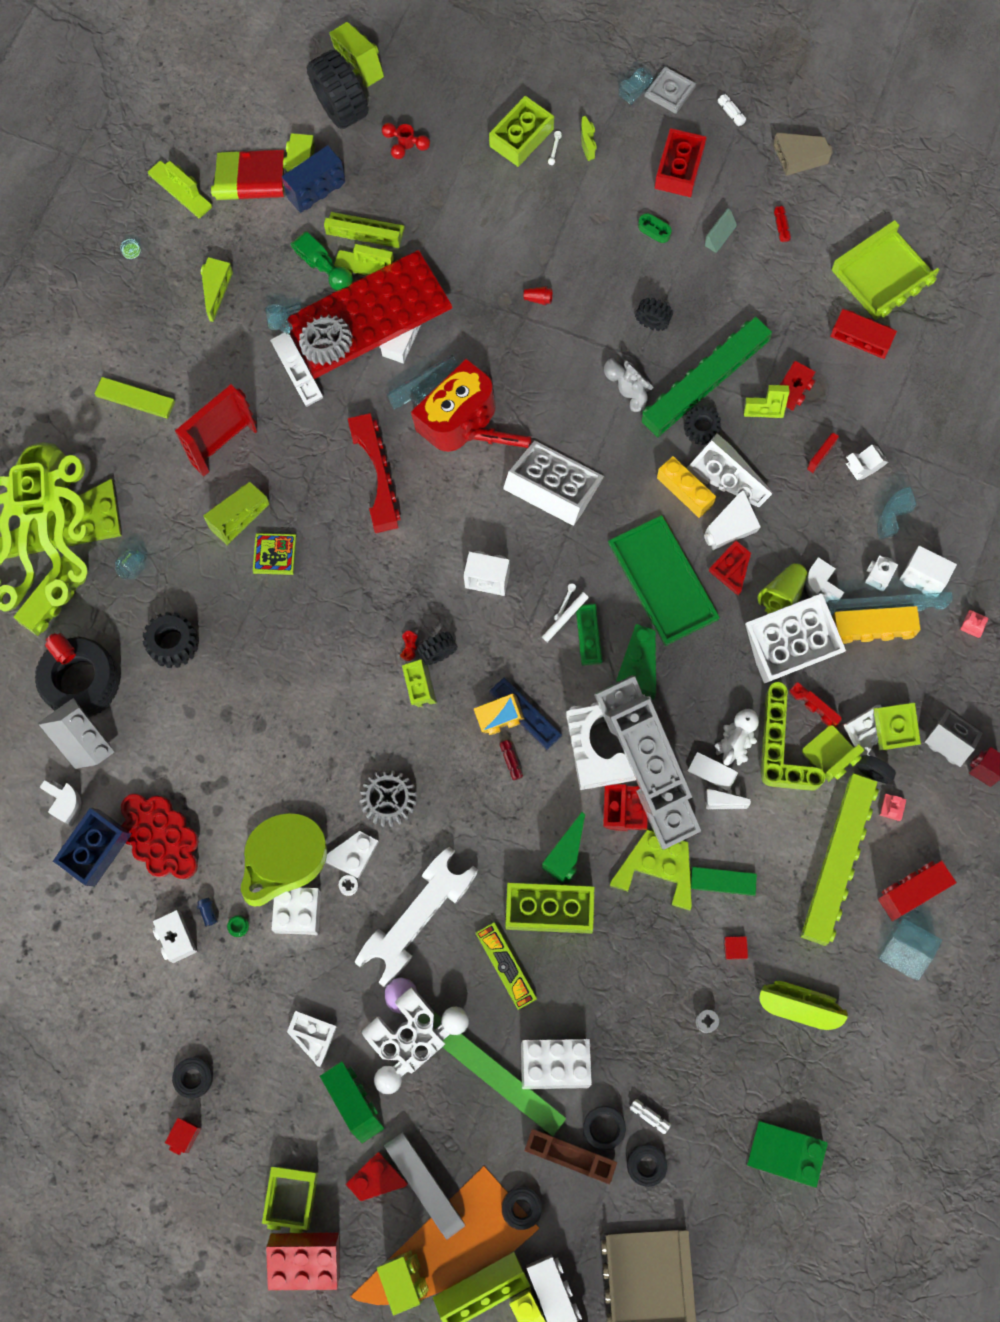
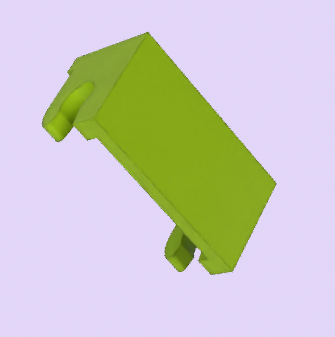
[402,660,437,707]

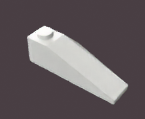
[686,434,773,507]

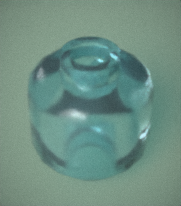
[115,550,145,580]

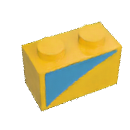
[474,694,525,735]

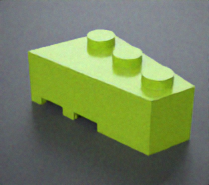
[329,22,384,88]
[203,482,270,545]

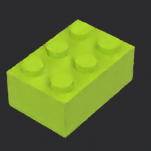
[489,96,554,167]

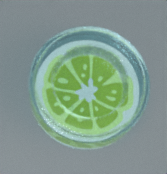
[120,239,141,259]

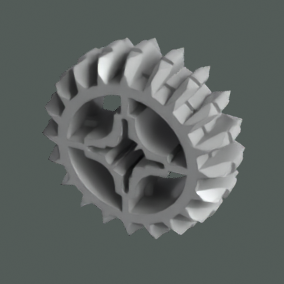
[299,314,353,366]
[360,770,417,827]

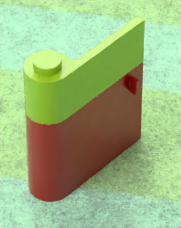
[211,150,285,200]

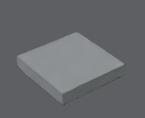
[645,67,696,114]

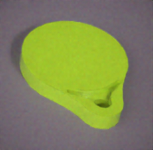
[240,813,327,907]

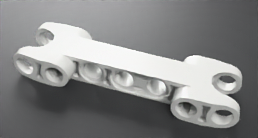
[355,847,478,987]

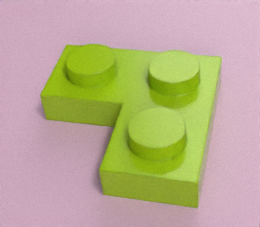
[744,385,789,418]

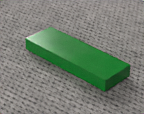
[576,604,602,666]
[691,867,757,896]

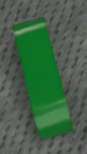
[638,214,672,243]

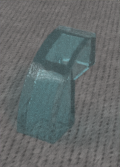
[878,487,916,539]

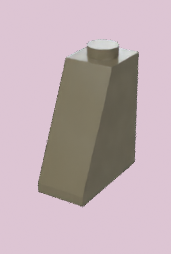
[773,133,832,176]

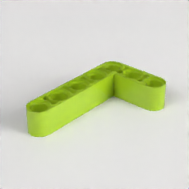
[761,682,825,791]

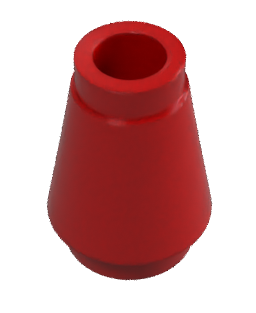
[524,286,553,306]

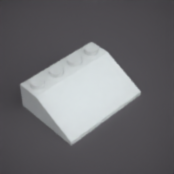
[503,440,604,526]
[745,593,846,684]

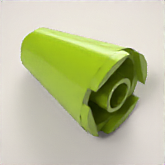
[757,563,808,614]

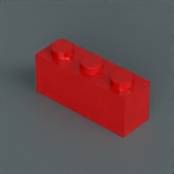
[830,309,897,359]

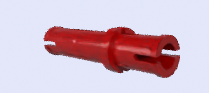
[472,428,531,449]

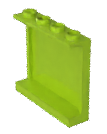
[832,220,939,320]

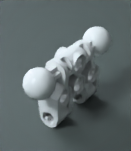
[361,987,469,1094]

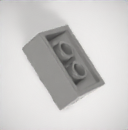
[38,698,114,769]

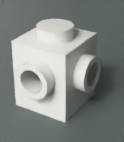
[865,556,898,592]

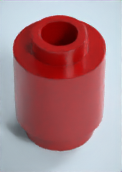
[45,633,76,665]

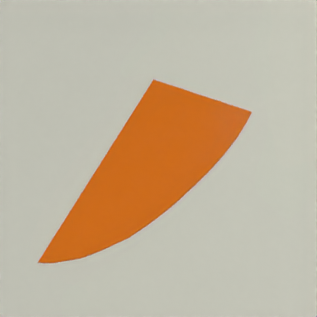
[350,1166,539,1305]

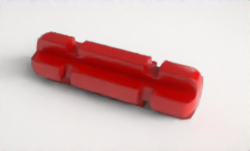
[774,206,791,242]

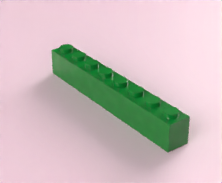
[642,317,772,438]

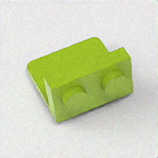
[802,725,864,782]

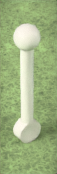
[548,131,562,165]
[554,584,576,621]

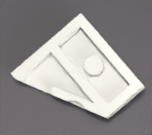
[844,705,881,757]
[326,831,379,880]

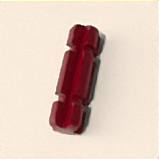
[500,740,523,781]

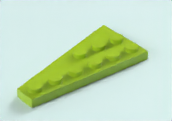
[0,479,122,559]

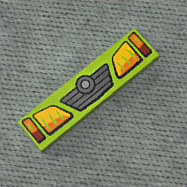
[476,923,537,1010]

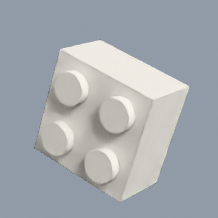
[899,546,957,598]
[464,551,510,596]
[272,888,321,935]

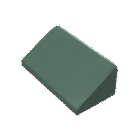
[705,209,737,252]

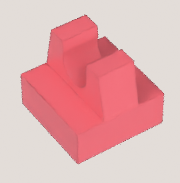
[960,610,989,638]
[879,794,906,821]

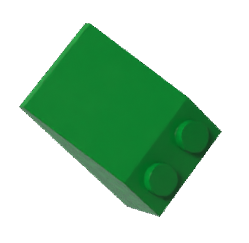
[542,812,585,885]
[747,1121,828,1188]

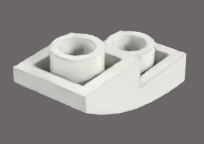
[688,752,738,792]

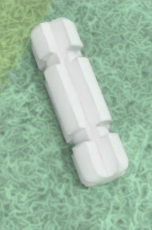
[717,94,746,126]
[630,1099,671,1134]

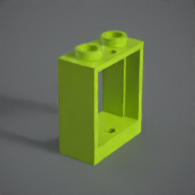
[262,1166,318,1233]

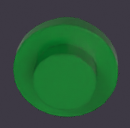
[227,915,249,937]

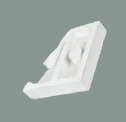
[287,1011,337,1067]

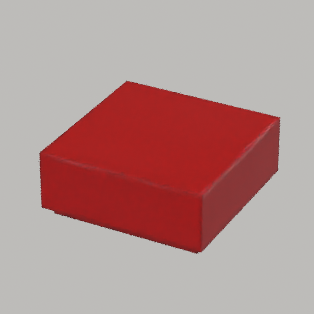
[724,937,748,960]

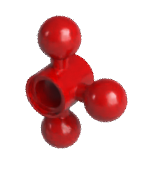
[381,123,430,159]

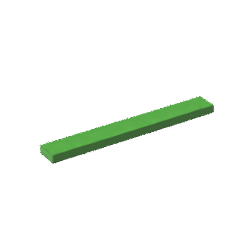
[418,1012,566,1137]

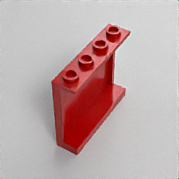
[175,384,257,477]

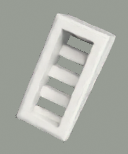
[705,789,751,809]

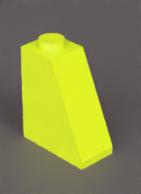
[509,1288,547,1322]

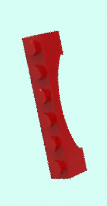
[347,413,401,534]

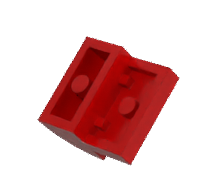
[603,784,648,831]

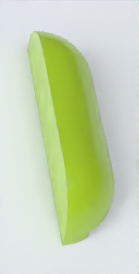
[759,981,848,1030]

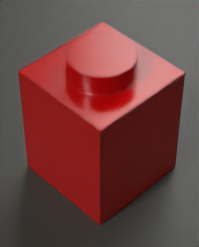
[165,1118,201,1155]

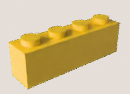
[832,606,921,644]

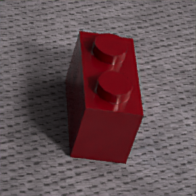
[969,747,1000,787]

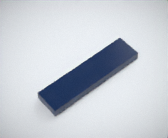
[489,678,562,750]

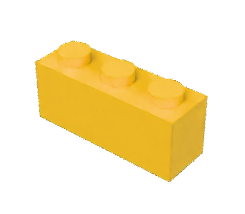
[657,456,716,518]

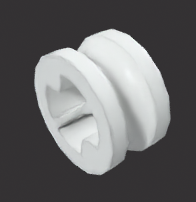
[338,875,358,896]

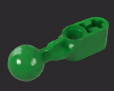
[290,231,353,291]

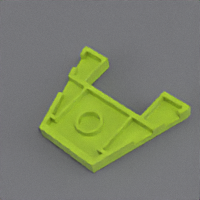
[610,830,692,911]

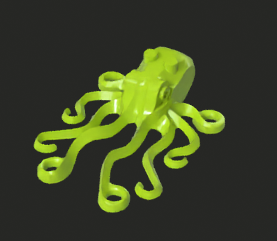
[0,442,89,612]

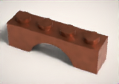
[524,1129,618,1185]

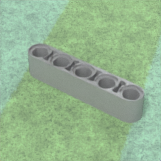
[384,1132,466,1240]

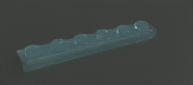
[827,592,953,616]

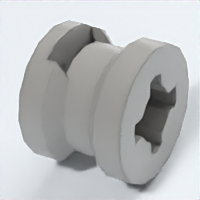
[695,1010,719,1033]

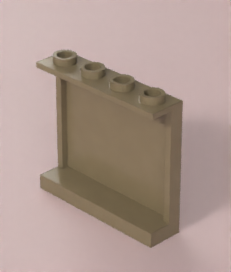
[601,1229,696,1322]

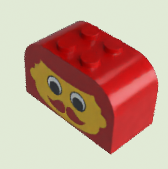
[411,359,496,452]

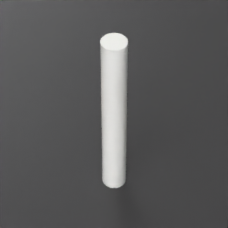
[542,592,589,643]

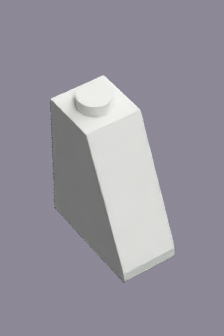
[704,491,760,550]

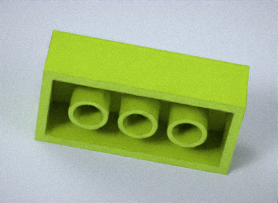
[506,883,594,934]
[377,1250,429,1316]

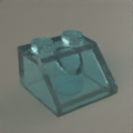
[878,918,942,981]

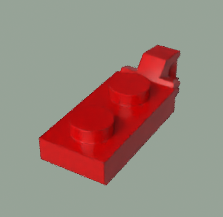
[789,682,842,728]

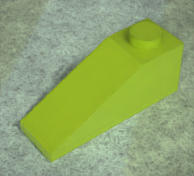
[201,257,233,322]

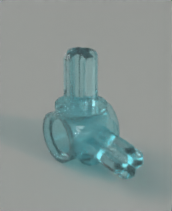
[265,303,302,334]

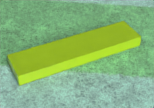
[94,377,175,419]

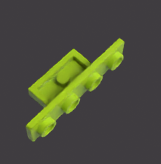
[148,161,212,218]
[334,244,394,276]

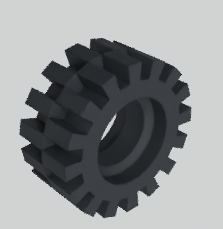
[635,298,673,331]
[684,406,721,445]
[417,631,458,665]

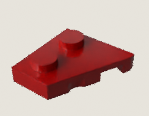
[709,541,751,596]
[345,1152,408,1201]

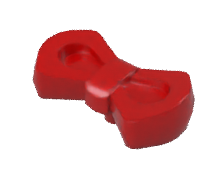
[400,631,418,661]

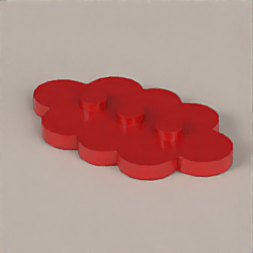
[120,794,199,879]

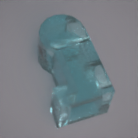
[619,67,653,105]

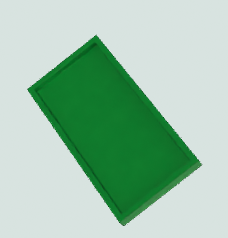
[608,515,720,646]

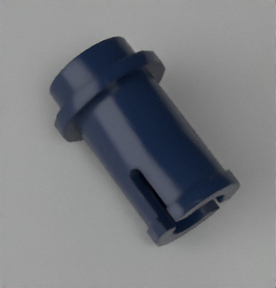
[197,898,218,927]

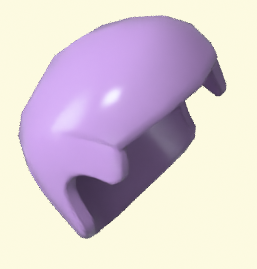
[385,977,417,1014]

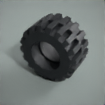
[142,612,199,668]

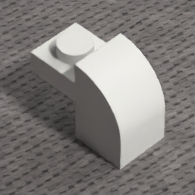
[846,445,889,480]
[805,558,844,605]
[40,780,82,826]

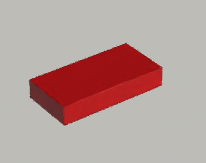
[807,432,839,473]

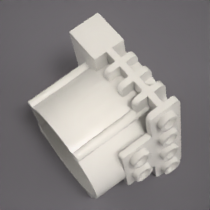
[566,695,651,790]

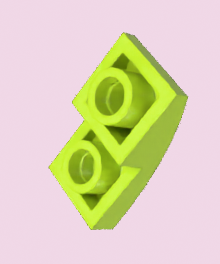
[581,116,597,161]

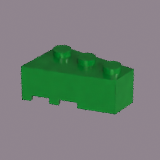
[616,624,656,700]
[320,1061,385,1144]

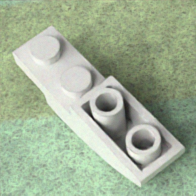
[270,331,323,407]

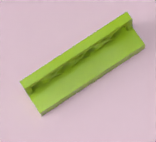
[324,212,405,248]

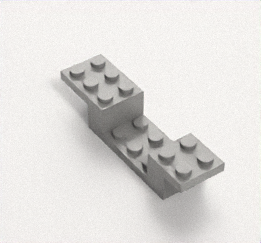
[594,675,701,850]

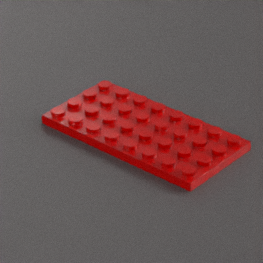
[282,250,453,379]

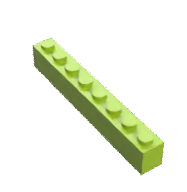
[800,773,879,946]

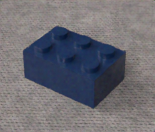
[282,145,345,213]
[53,808,132,887]

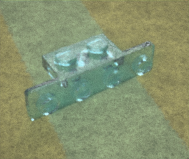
[387,355,458,410]

